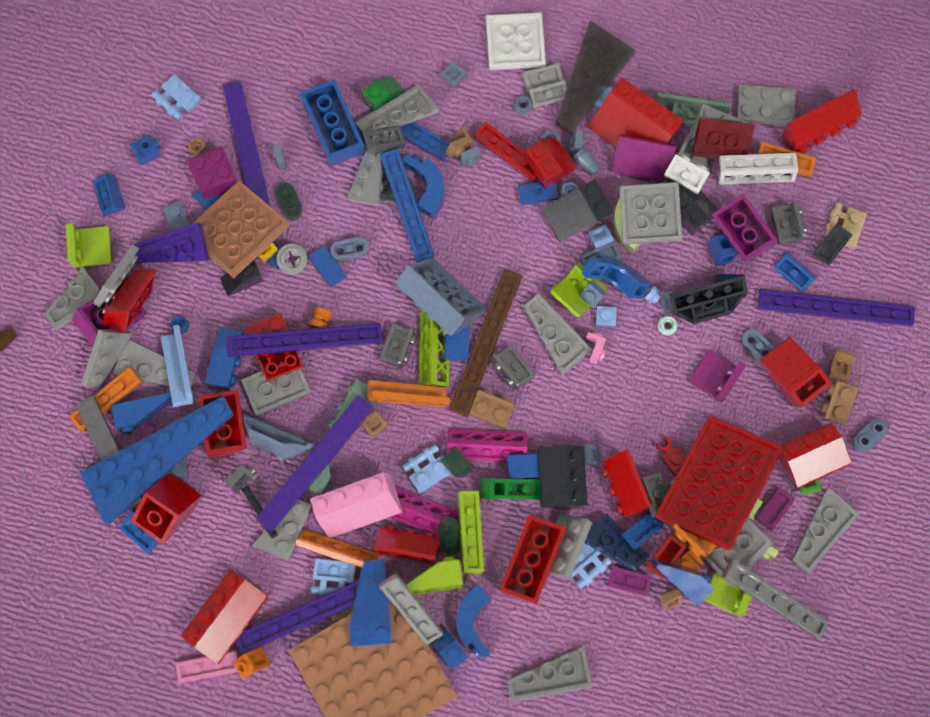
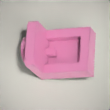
[585,332,606,365]

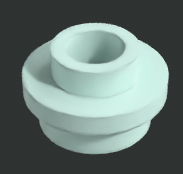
[658,316,678,335]

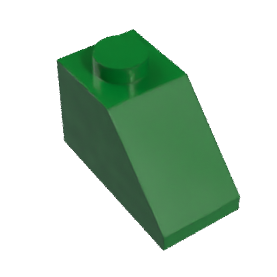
[362,76,404,111]

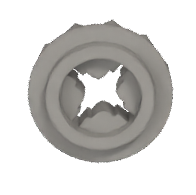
[276,244,307,275]

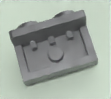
[770,200,807,245]
[379,324,417,368]
[492,345,535,391]
[225,464,261,494]

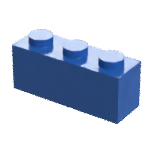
[205,326,244,391]

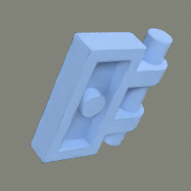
[152,74,202,120]
[402,444,453,494]
[571,543,611,589]
[311,559,356,597]

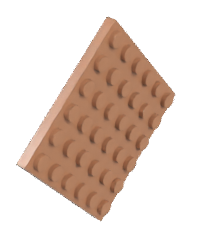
[288,598,457,717]

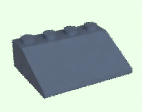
[395,258,488,336]

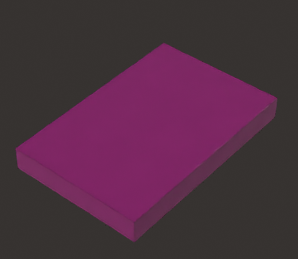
[612,134,676,182]

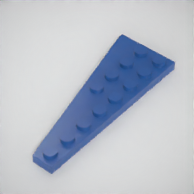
[80,396,234,526]

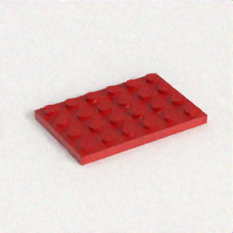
[656,415,783,552]

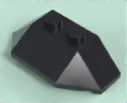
[669,274,748,324]

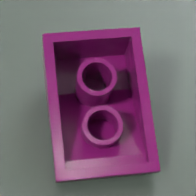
[72,285,147,346]

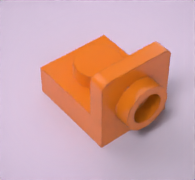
[675,549,705,571]
[234,647,271,680]

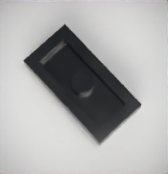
[813,223,853,266]

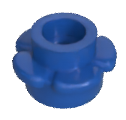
[170,316,190,334]

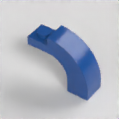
[402,154,444,220]
[581,254,651,299]
[456,584,491,659]

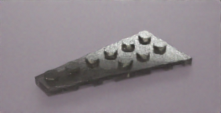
[556,20,636,134]

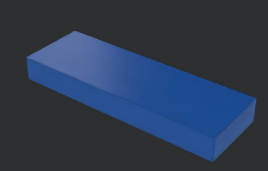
[400,122,450,162]

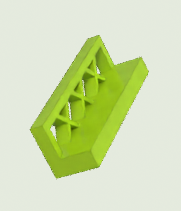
[419,310,450,388]
[457,491,484,575]

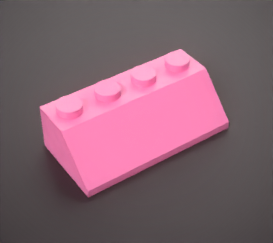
[310,472,403,538]

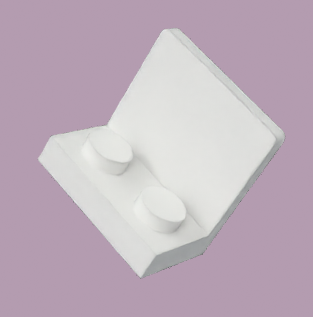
[664,155,710,194]

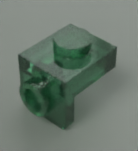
[440,447,474,478]

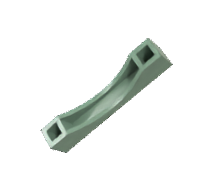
[308,379,374,496]

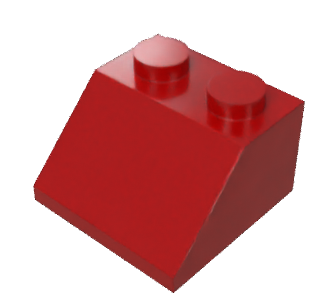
[524,138,578,188]

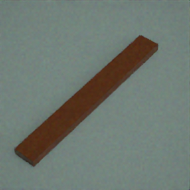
[449,269,523,418]

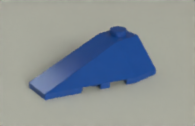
[349,559,392,646]

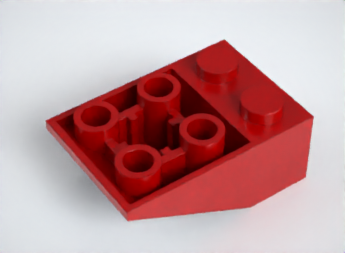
[245,313,304,382]
[759,337,832,408]

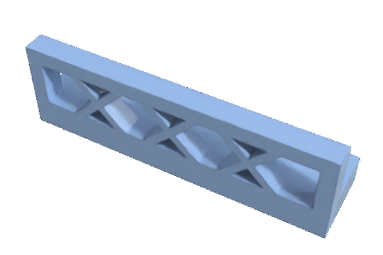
[161,325,193,407]

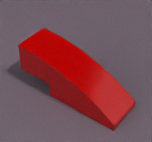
[647,528,689,579]

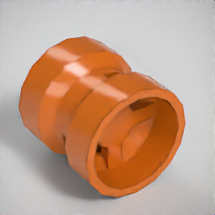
[308,307,333,329]

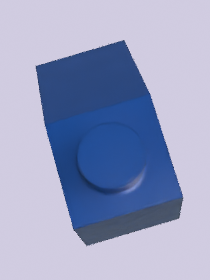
[431,625,468,670]

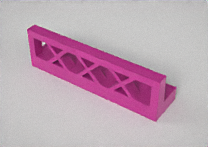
[447,429,527,462]
[391,486,460,544]

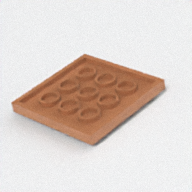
[191,181,290,278]

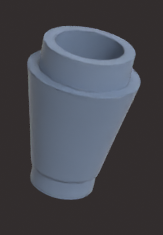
[573,147,600,176]

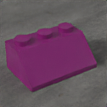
[711,193,777,262]

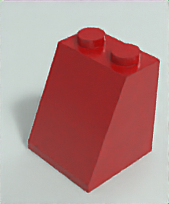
[131,473,202,544]

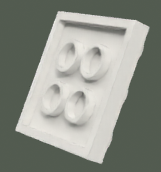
[486,13,546,70]

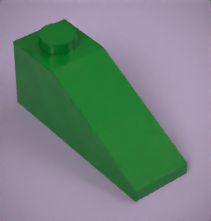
[479,478,540,500]

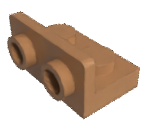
[821,380,858,425]
[469,389,515,430]

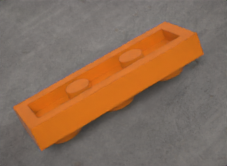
[758,142,817,178]

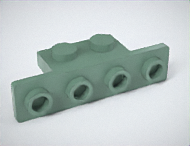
[655,92,732,127]

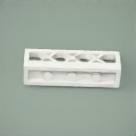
[718,153,798,185]

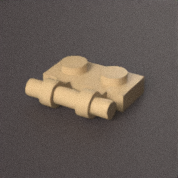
[824,203,867,250]

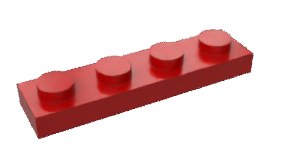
[474,122,537,182]

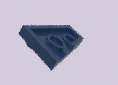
[584,514,649,572]

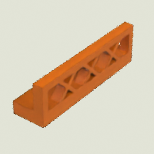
[367,380,450,408]

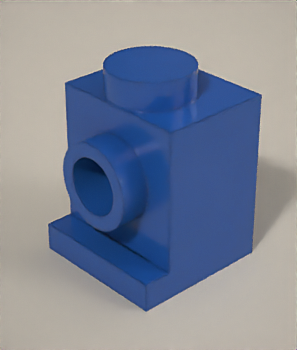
[129,135,161,166]
[708,234,738,266]

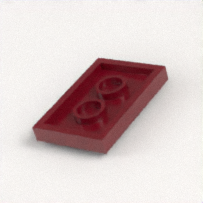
[691,117,755,159]

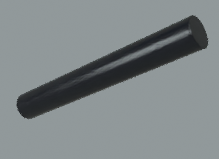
[242,486,278,538]

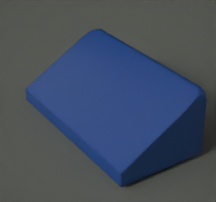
[93,173,125,216]
[773,252,817,293]
[444,325,470,363]
[506,453,539,479]

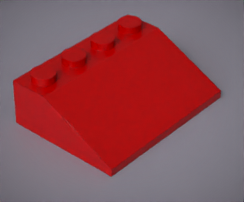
[588,77,683,148]

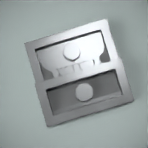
[522,63,570,108]

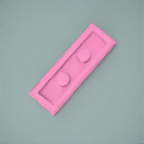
[175,651,238,683]

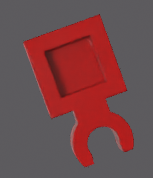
[656,436,686,474]

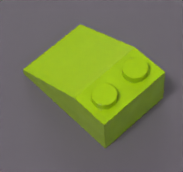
[407,557,463,595]

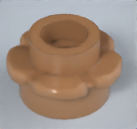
[188,138,207,157]

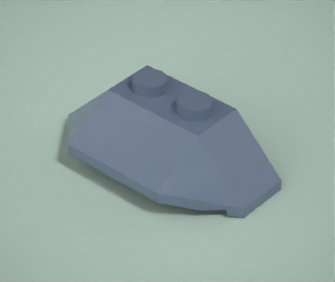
[242,414,318,461]

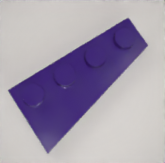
[133,223,210,263]

